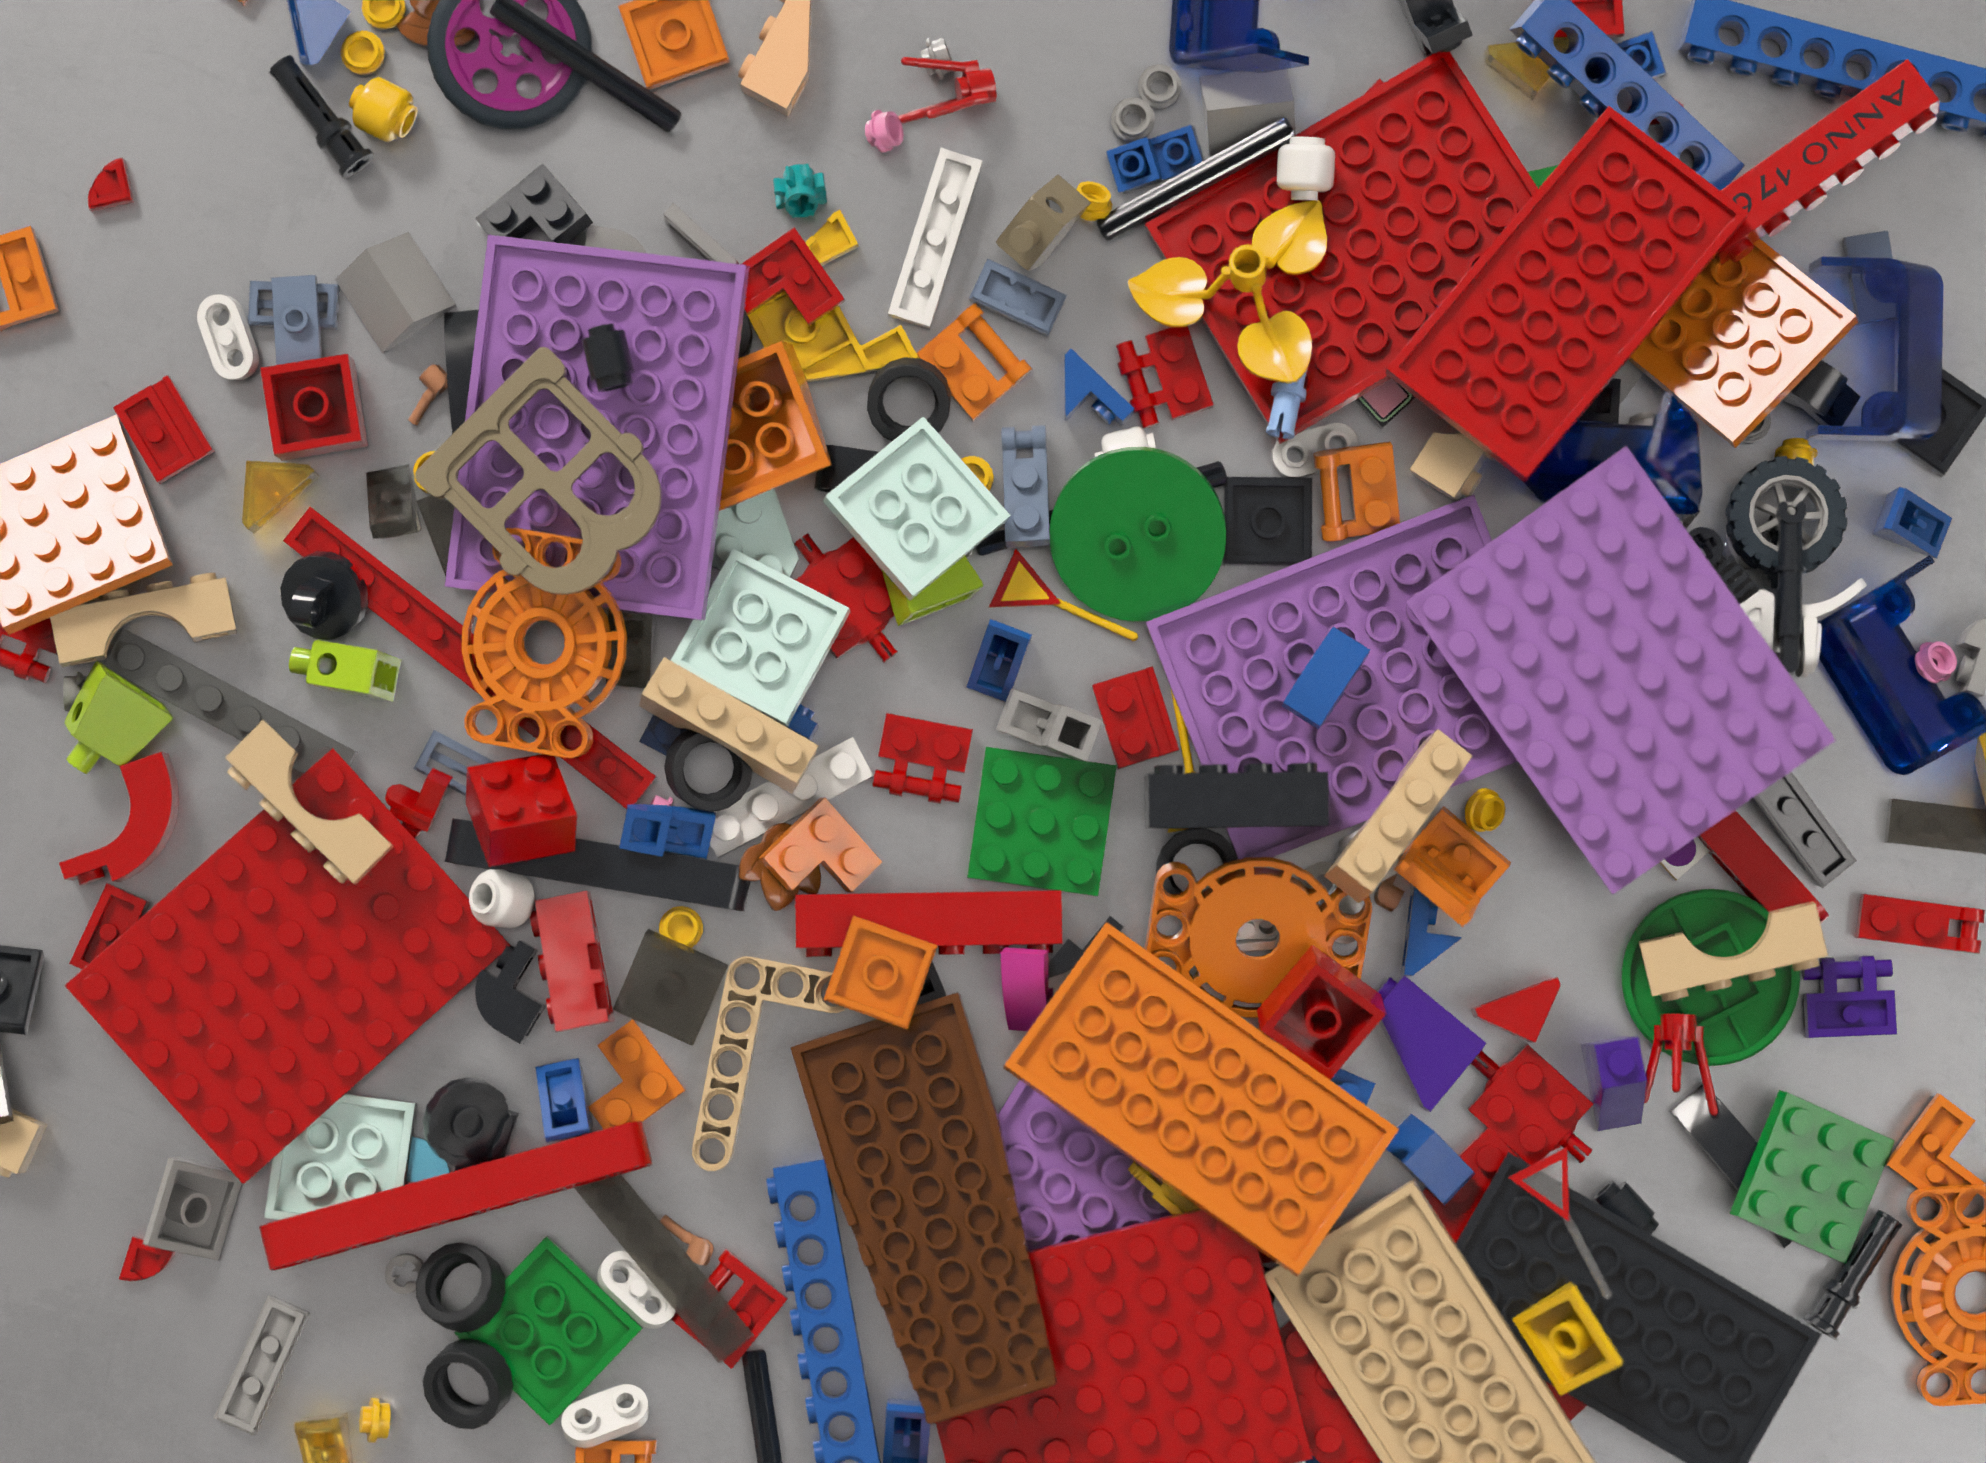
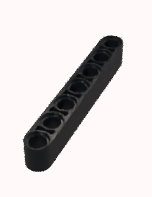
[445,818,750,912]

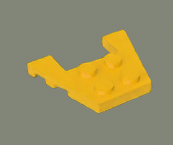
[748,209,919,382]

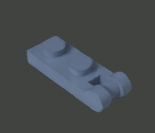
[1001,425,1050,548]

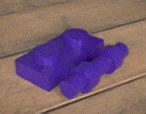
[1802,956,1897,1038]

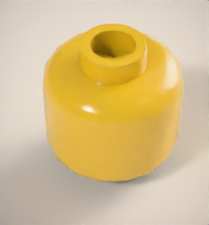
[349,77,418,142]

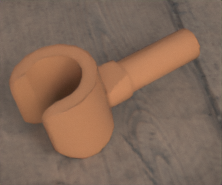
[408,364,448,425]
[1374,854,1405,912]
[659,1215,714,1266]

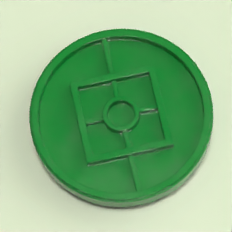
[1050,447,1226,621]
[1621,889,1800,1066]

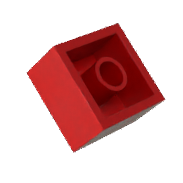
[260,353,368,461]
[465,754,577,867]
[1257,945,1386,1080]

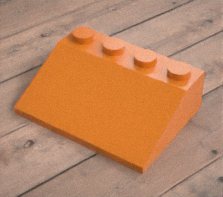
[719,341,832,511]

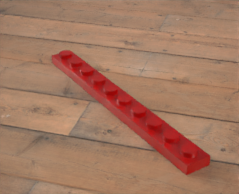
[283,507,657,809]

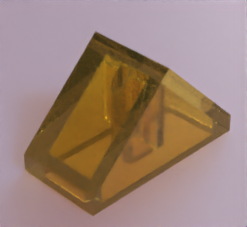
[1483,37,1569,101]
[242,461,320,534]
[294,1412,353,1463]

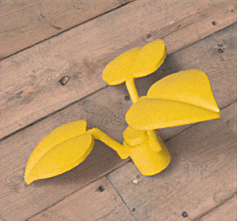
[1128,200,1327,384]

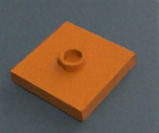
[618,0,730,90]
[823,915,937,1029]

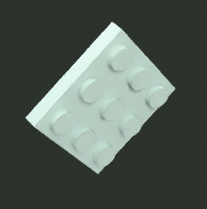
[823,417,1011,601]
[671,549,850,727]
[264,1094,417,1220]

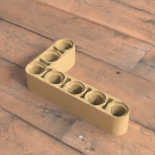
[692,957,848,1171]

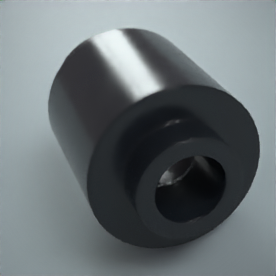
[581,323,635,392]
[1594,1181,1659,1235]

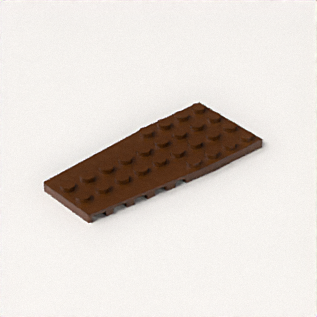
[790,992,1057,1424]

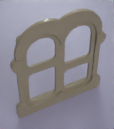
[415,347,662,595]

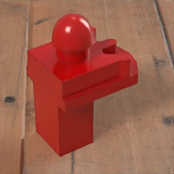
[385,768,453,838]

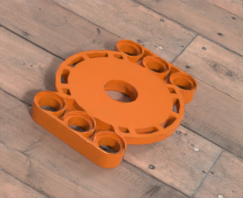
[462,528,627,758]
[1145,857,1372,1018]
[1891,1183,1986,1406]

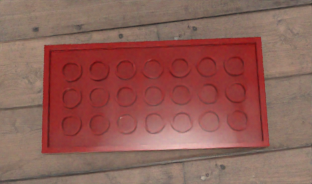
[1385,106,1749,482]

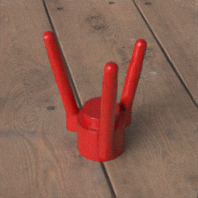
[898,57,997,124]
[1644,1014,1718,1116]

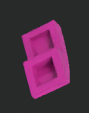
[1001,947,1053,1031]

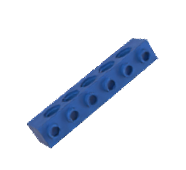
[1509,0,1745,190]

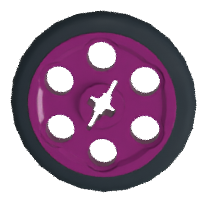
[427,0,592,129]

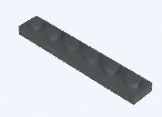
[104,628,358,774]

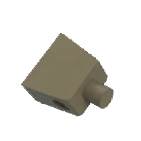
[996,174,1091,271]

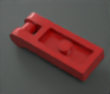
[1855,894,1985,954]

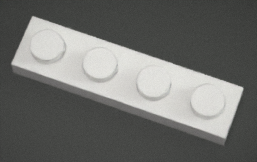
[888,148,983,329]
[710,737,874,858]

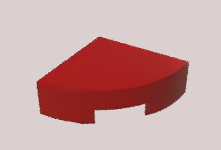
[88,157,134,212]
[119,1236,176,1281]

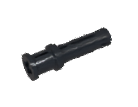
[269,55,374,179]
[1803,1210,1902,1340]

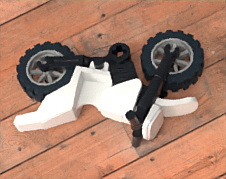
[1688,456,1868,677]

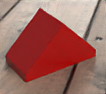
[1471,977,1561,1043]

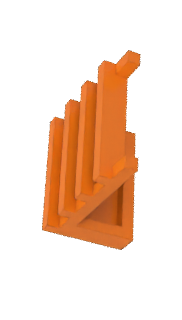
[1394,806,1511,927]

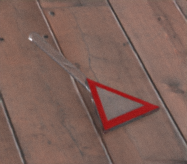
[1508,1147,1612,1299]

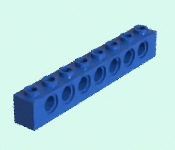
[1678,0,1986,139]
[766,1158,881,1463]

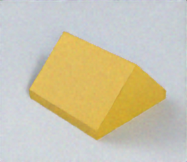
[1512,1282,1623,1396]

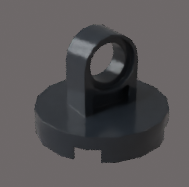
[280,551,368,640]
[422,1077,513,1168]

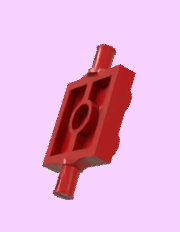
[794,533,898,663]
[1468,1044,1593,1165]

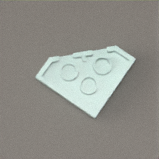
[712,489,799,578]

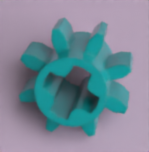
[773,164,827,218]

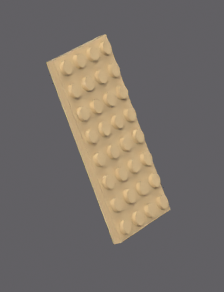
[1265,1179,1597,1463]

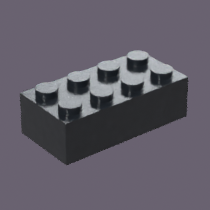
[1144,763,1329,829]

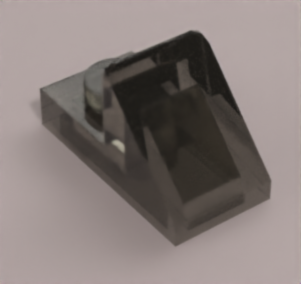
[366,464,421,539]
[606,608,657,688]

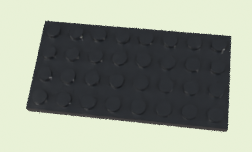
[1455,1152,1822,1463]

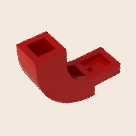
[59,751,179,886]

